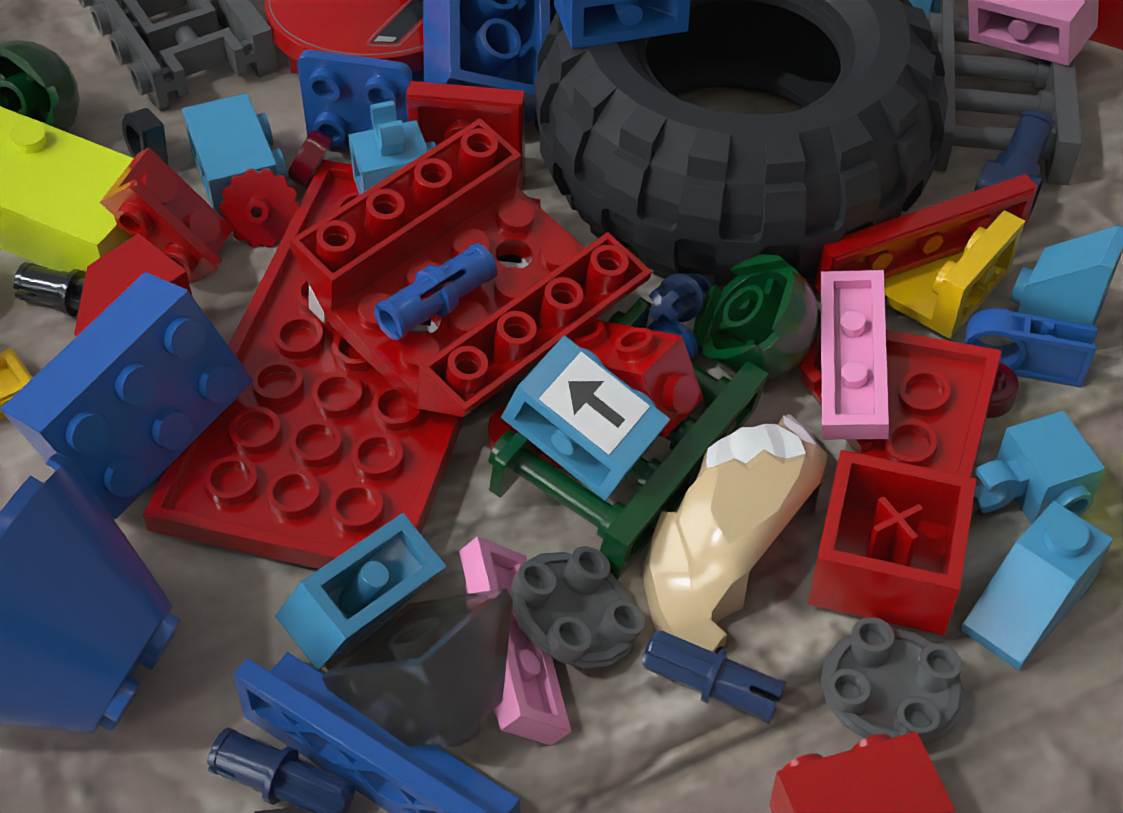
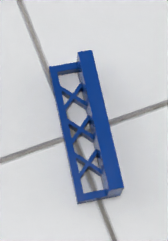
[233,652,520,813]

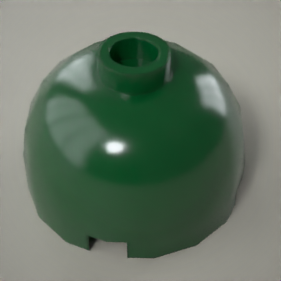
[0,40,80,132]
[693,255,820,381]

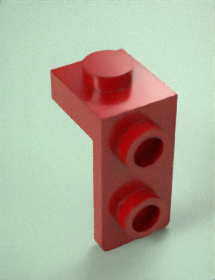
[570,319,704,438]

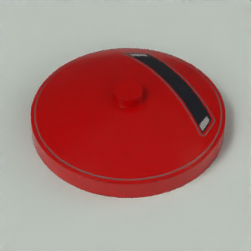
[265,0,424,72]

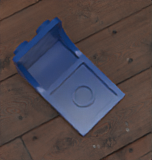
[297,50,424,148]

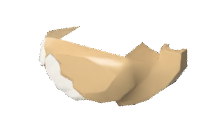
[643,415,829,652]

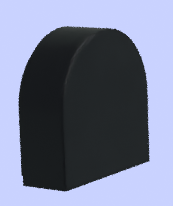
[122,108,169,166]

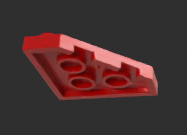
[800,318,1002,478]

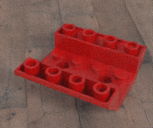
[290,118,652,417]

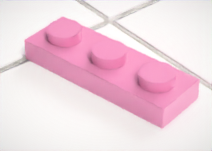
[821,270,889,440]
[459,536,572,745]

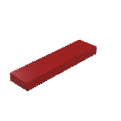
[814,174,1038,293]

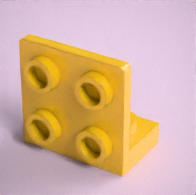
[884,210,1025,339]

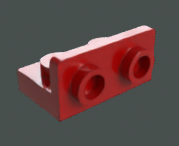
[100,148,234,283]

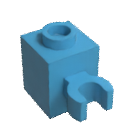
[348,100,436,194]
[973,410,1106,524]

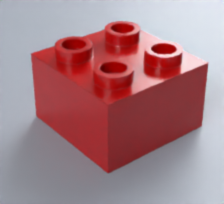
[807,450,976,636]

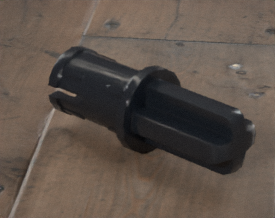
[13,262,86,316]

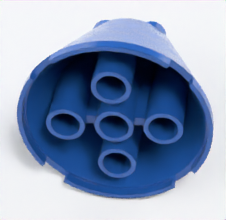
[0,453,181,734]

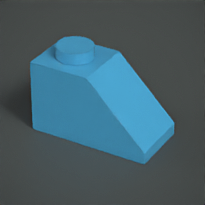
[1010,225,1123,326]
[961,501,1113,671]
[275,513,447,671]

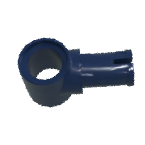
[974,110,1054,222]

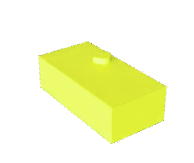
[0,106,134,272]

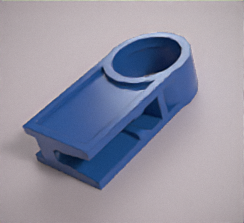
[964,308,1097,388]

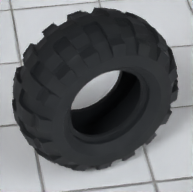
[535,0,949,287]

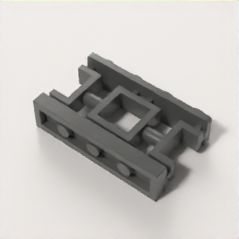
[78,0,278,111]

